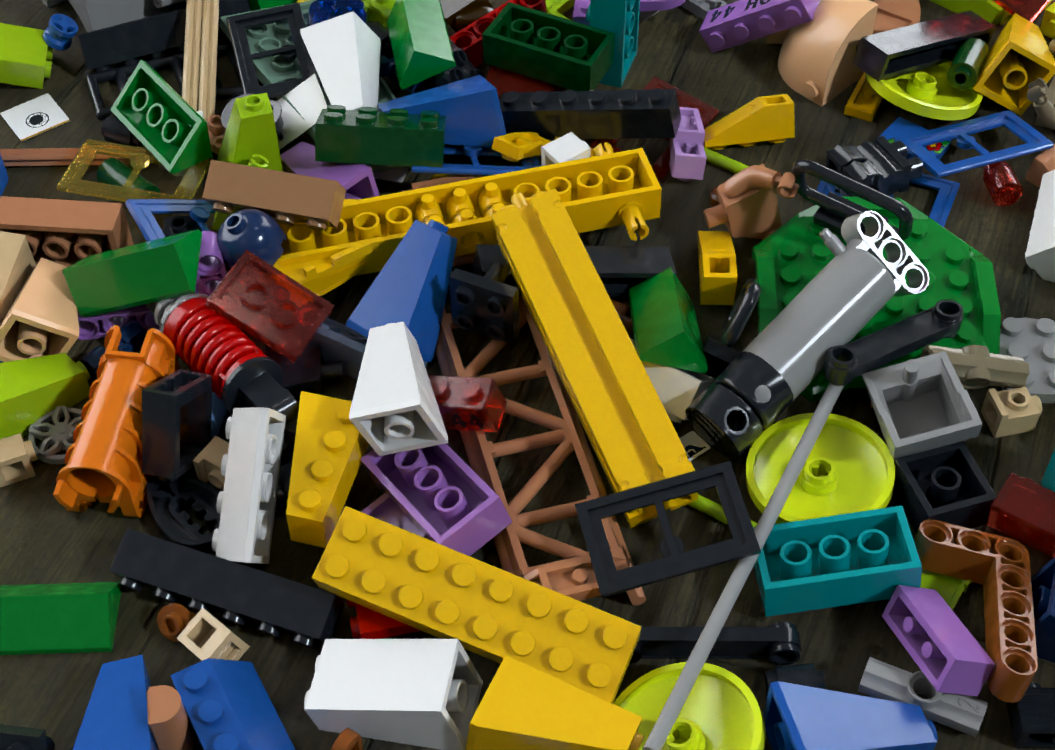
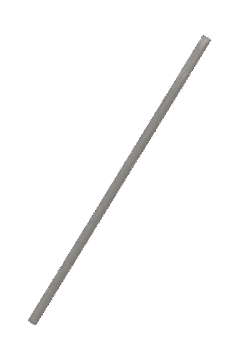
[642,382,844,750]

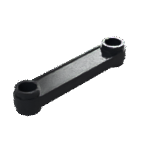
[823,299,964,386]
[629,621,802,665]

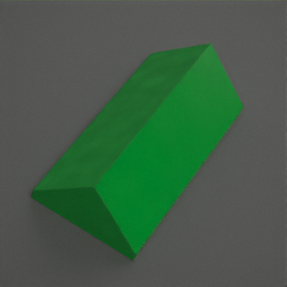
[387,0,456,90]
[110,60,213,174]
[62,229,202,318]
[628,267,708,374]
[0,582,122,655]

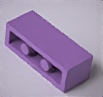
[882,585,995,696]

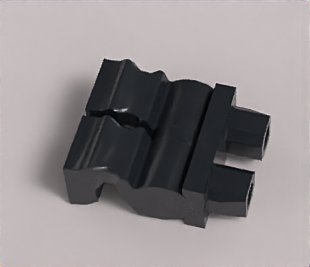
[825,136,923,197]

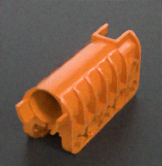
[53,325,180,518]

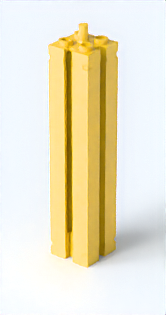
[491,188,698,528]

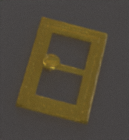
[56,139,211,202]

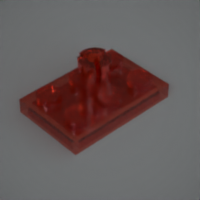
[206,250,334,362]

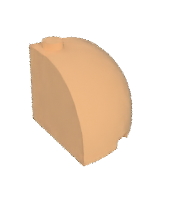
[778,0,879,107]

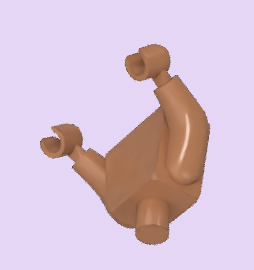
[703,164,799,240]

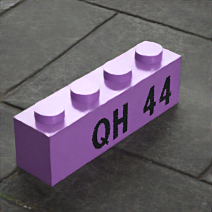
[699,0,820,53]

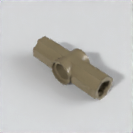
[920,345,1030,389]

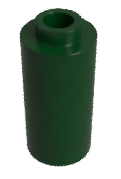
[947,38,989,90]
[96,158,161,202]

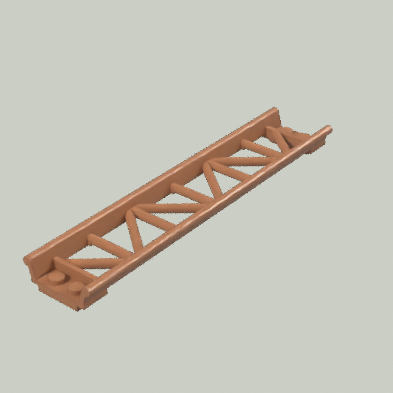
[401,174,646,606]

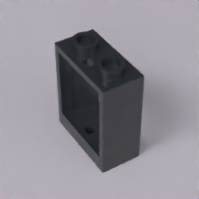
[142,369,212,481]

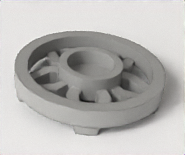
[28,406,82,464]

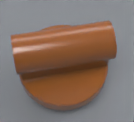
[157,603,197,642]

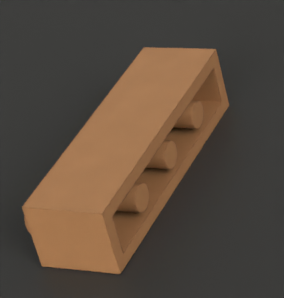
[202,160,346,231]

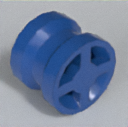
[43,14,78,51]

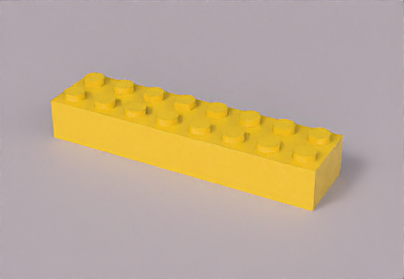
[312,506,642,704]

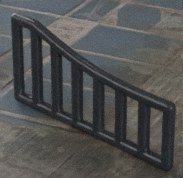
[85,41,244,121]

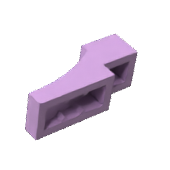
[669,107,707,182]

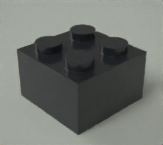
[893,441,998,533]

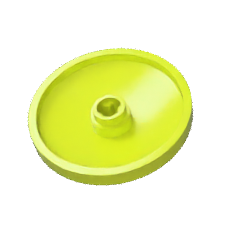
[865,61,983,121]
[746,413,895,524]
[613,662,766,750]

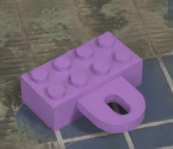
[360,444,512,556]

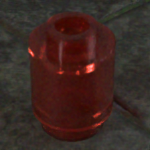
[983,161,1023,206]

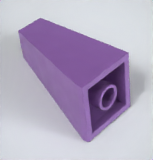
[280,142,380,199]

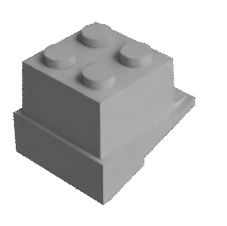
[862,351,982,464]

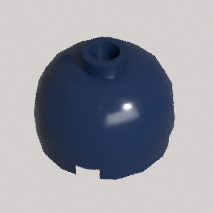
[217,209,286,277]

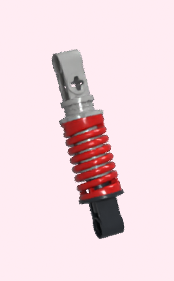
[145,293,299,425]

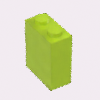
[0,23,53,89]

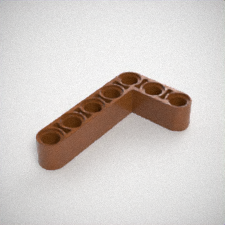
[914,519,1038,703]

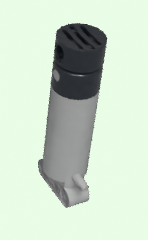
[685,210,929,460]

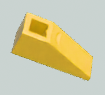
[703,94,795,150]
[697,231,737,305]

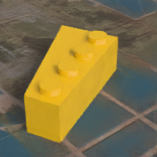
[286,391,369,548]

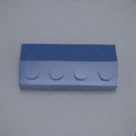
[170,658,295,750]

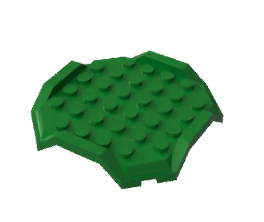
[752,196,1001,403]

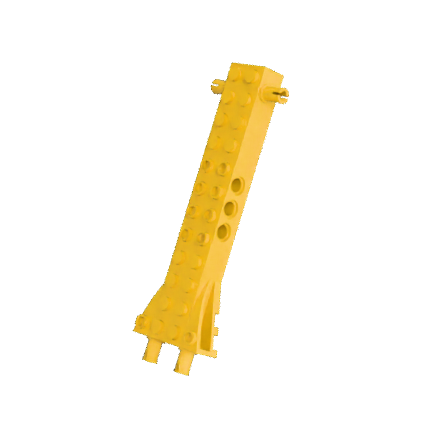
[240,143,662,313]

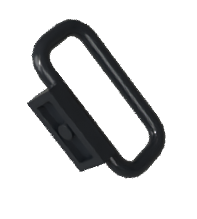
[791,159,913,241]
[703,278,761,364]

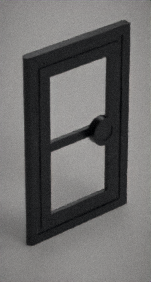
[226,3,322,98]
[575,461,761,598]

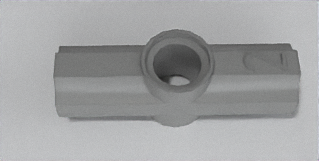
[858,657,988,737]

